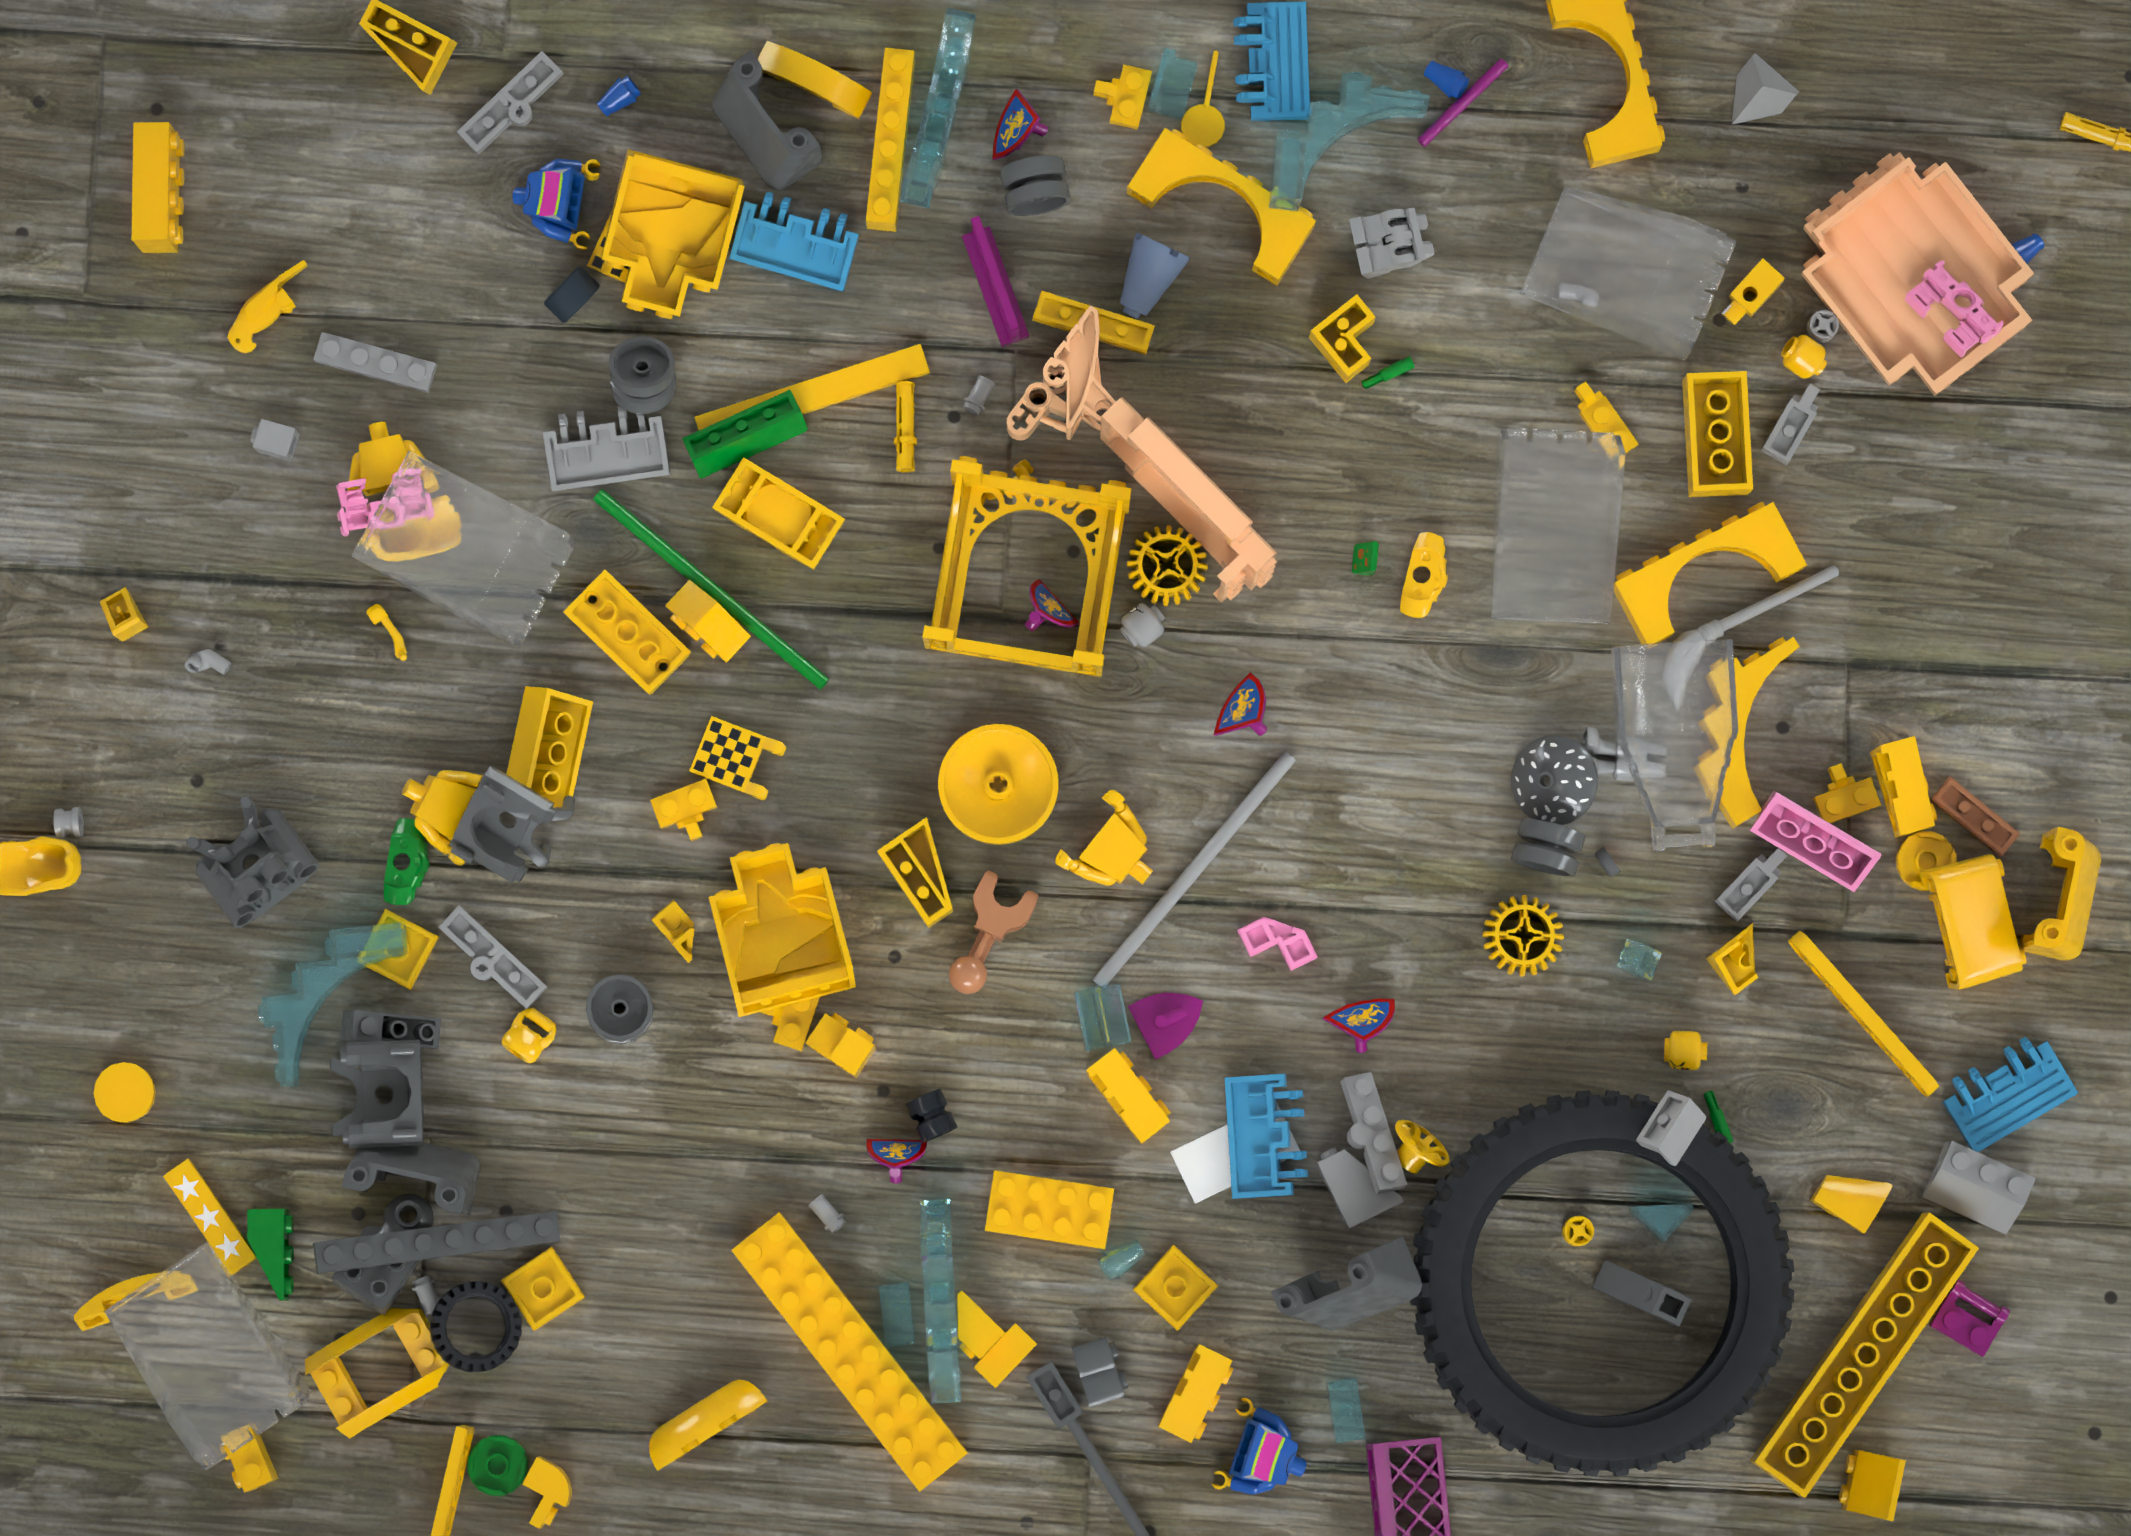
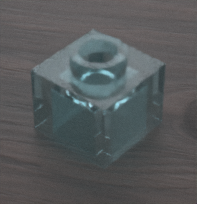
[1616,939,1662,981]

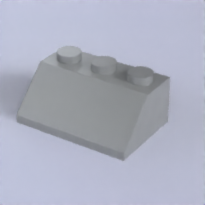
[1922,1141,2036,1235]

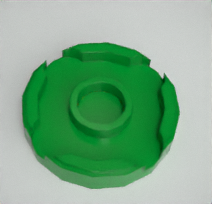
[467,1435,529,1496]

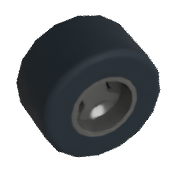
[544,266,600,323]

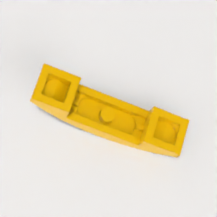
[758,41,872,119]
[74,1273,199,1331]

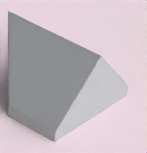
[1731,53,1799,125]

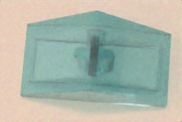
[1629,1204,1694,1242]

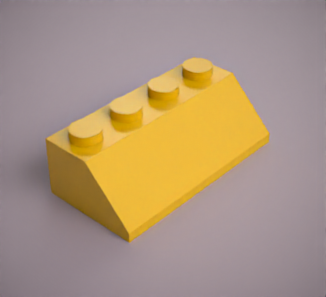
[506,686,593,807]

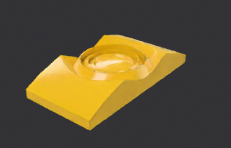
[712,457,845,570]

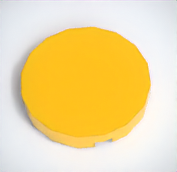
[1896,831,1957,891]
[93,1062,156,1123]

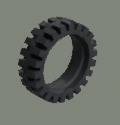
[429,1281,522,1372]

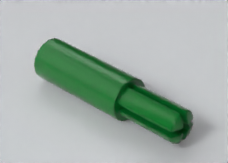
[1361,356,1415,389]
[1703,1091,1734,1143]

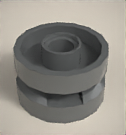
[1000,155,1071,216]
[609,336,676,414]
[1510,818,1586,877]
[586,974,654,1044]

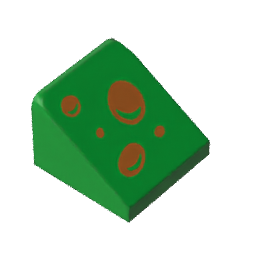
[1351,541,1379,576]

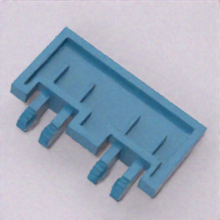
[1233,1,1310,121]
[729,192,860,291]
[1942,1037,2078,1152]
[1225,1074,1308,1199]

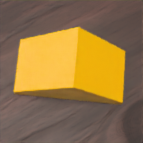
[99,587,148,642]

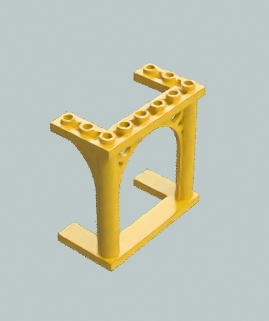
[922,456,1132,677]

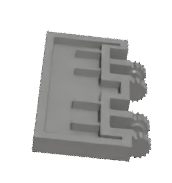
[543,406,670,491]

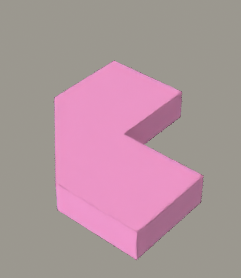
[1237,917,1318,971]

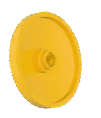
[938,724,1058,845]

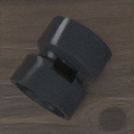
[905,1088,958,1143]

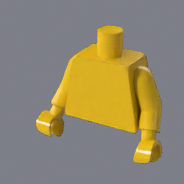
[347,422,439,496]
[402,770,483,865]
[1055,789,1153,886]

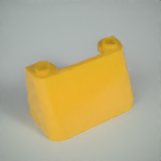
[2019,827,2101,961]
[1919,854,2026,990]

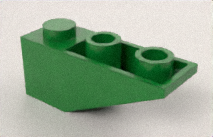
[247,1209,294,1301]

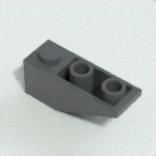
[340,1010,441,1049]
[1592,1260,1692,1327]

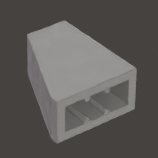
[1315,1147,1404,1229]

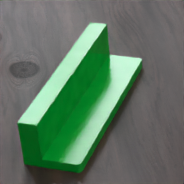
[682,389,808,479]

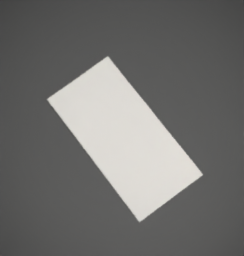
[1170,1104,1300,1204]

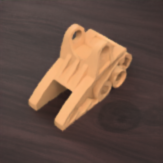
[1007,305,1116,440]

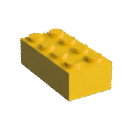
[131,122,185,253]
[1682,371,1753,497]
[985,1170,1114,1250]

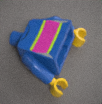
[512,158,600,251]
[1212,1398,1307,1495]

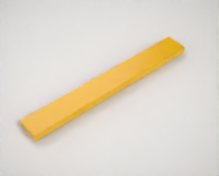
[695,344,930,430]

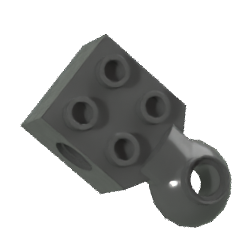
[332,1194,434,1316]

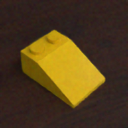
[1839,1449,1906,1521]

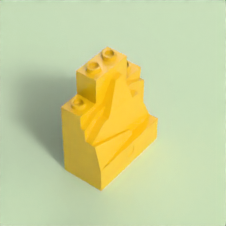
[601,149,745,319]
[709,843,856,1017]

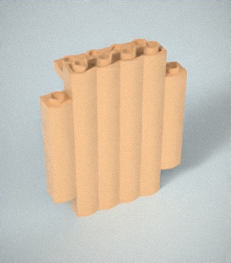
[1801,152,2034,396]
[1100,397,1277,603]

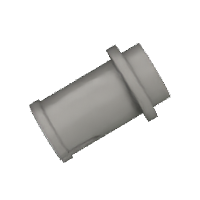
[963,375,995,415]
[808,1194,846,1234]
[411,1275,439,1316]

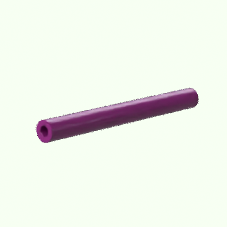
[1417,58,1509,147]

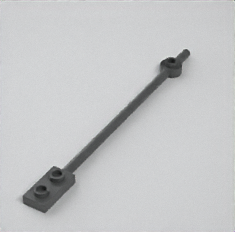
[1026,1361,1150,1536]

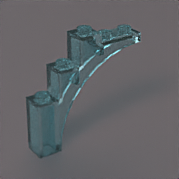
[900,8,977,208]
[1269,72,1430,211]
[258,923,408,1088]
[920,1199,962,1404]

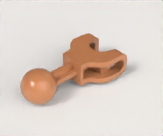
[949,870,1038,994]

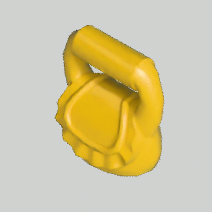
[501,1008,557,1064]

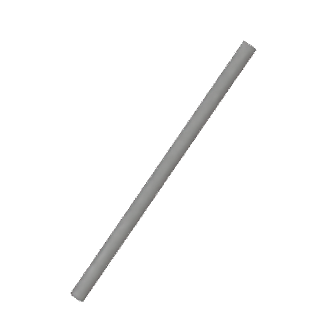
[1092,751,1296,989]

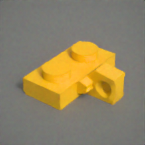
[1094,64,1152,130]
[1813,763,1881,824]
[650,779,717,841]
[760,997,820,1052]

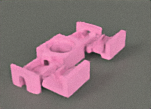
[1905,261,2003,358]
[336,468,434,537]

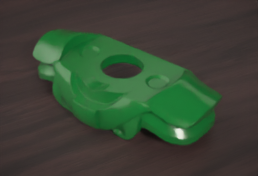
[384,818,430,905]

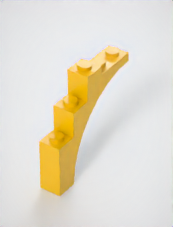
[1694,637,1800,829]

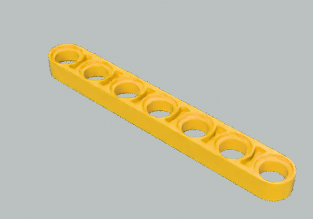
[1788,931,1939,1097]

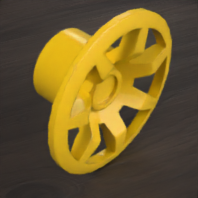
[1395,1119,1450,1174]

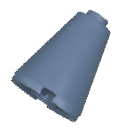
[1120,232,1190,319]

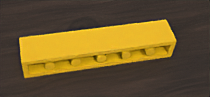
[866,48,915,232]

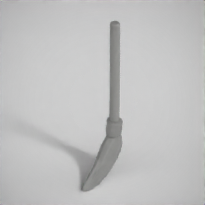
[1662,565,1839,711]

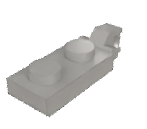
[1761,384,1820,466]
[1714,848,1787,922]

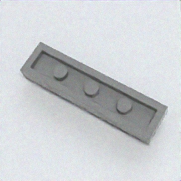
[313,332,437,393]

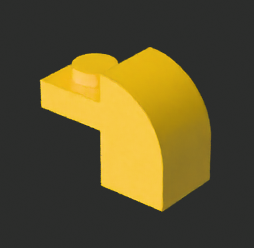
[522,1456,572,1529]

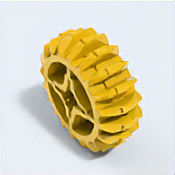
[1127,525,1208,606]
[1482,895,1564,977]

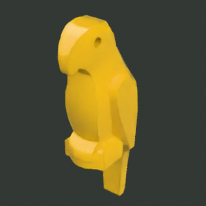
[227,260,307,354]

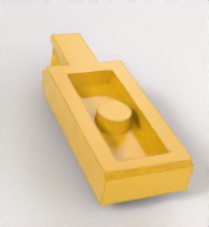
[1574,381,1639,462]

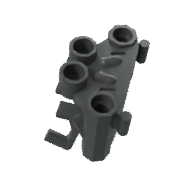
[449,766,575,883]
[186,796,319,928]
[330,1040,424,1149]

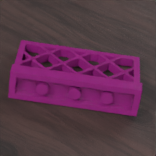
[962,216,1029,348]
[1366,1437,1451,1536]

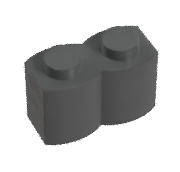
[1071,1337,1128,1407]

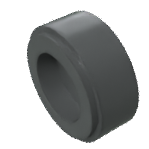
[1595,847,1621,877]

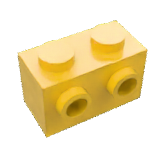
[220,1423,279,1493]

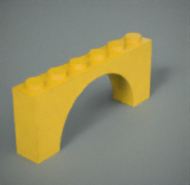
[1545,0,1665,169]
[1127,128,1316,286]
[1612,502,1807,650]

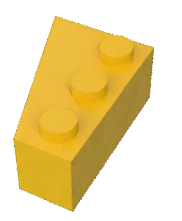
[359,0,457,95]
[1870,736,1937,838]
[877,817,953,929]
[1086,1048,1171,1144]
[1158,1344,1234,1443]

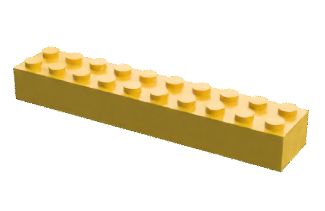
[731,1212,968,1492]
[1750,1212,1979,1498]

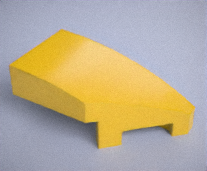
[651,899,694,963]

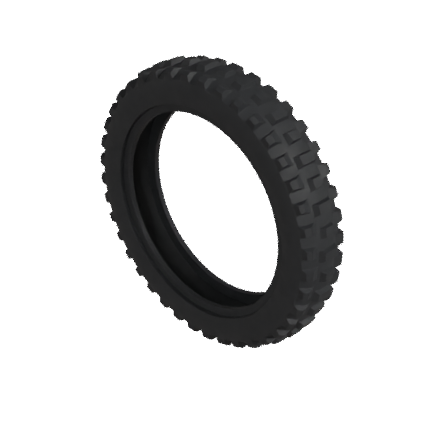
[1410,1090,1794,1476]

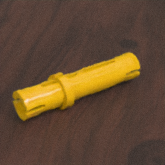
[2059,112,2131,152]
[894,381,917,473]

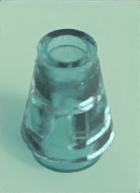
[1098,1240,1145,1280]

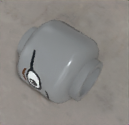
[1120,603,1165,647]

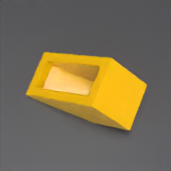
[957,1290,1006,1359]

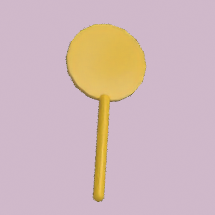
[1181,51,1225,147]

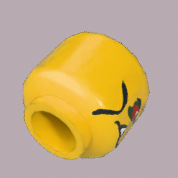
[1664,1031,1708,1071]

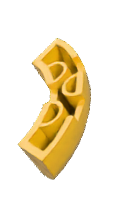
[649,1379,768,1471]

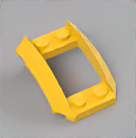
[305,1308,450,1439]

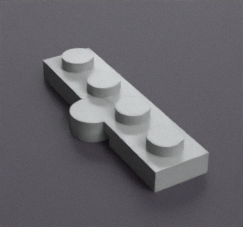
[457,51,564,155]
[439,905,548,1009]
[1340,1072,1407,1194]

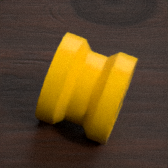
[1562,1216,1594,1246]

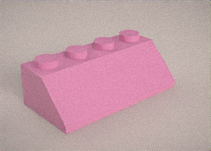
[1750,791,1882,892]

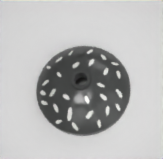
[1511,735,1598,825]

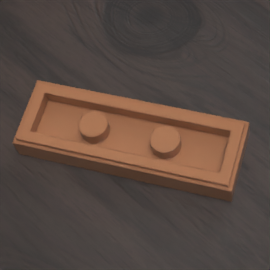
[1930,777,2020,857]

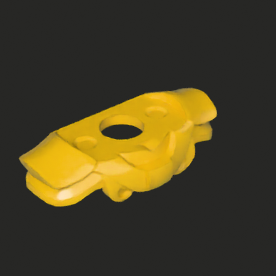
[1400,532,1448,618]

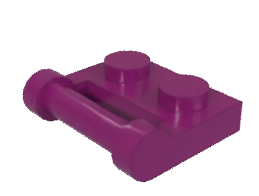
[1929,1279,2010,1357]

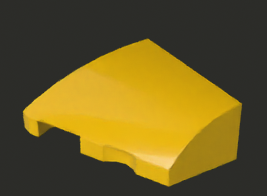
[1810,1175,1893,1234]

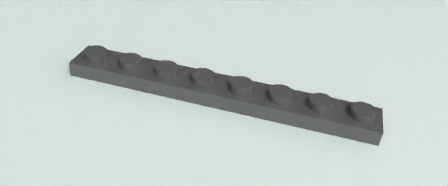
[313,1211,560,1274]

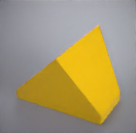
[1706,923,1758,995]

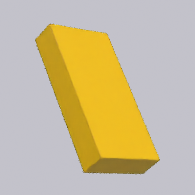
[974,1323,1037,1388]

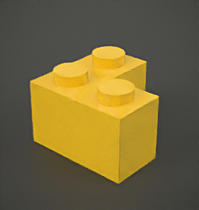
[1309,294,1376,383]
[665,580,751,663]
[805,1012,877,1078]

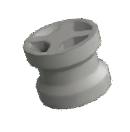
[1806,310,1839,343]
[54,807,84,839]

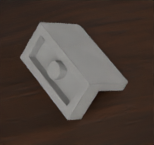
[1636,1090,1706,1166]

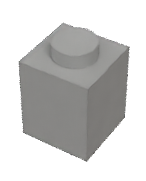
[251,419,300,462]

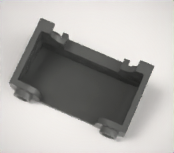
[712,50,823,190]
[342,1143,481,1215]
[1271,1236,1422,1331]

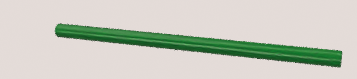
[593,489,830,690]

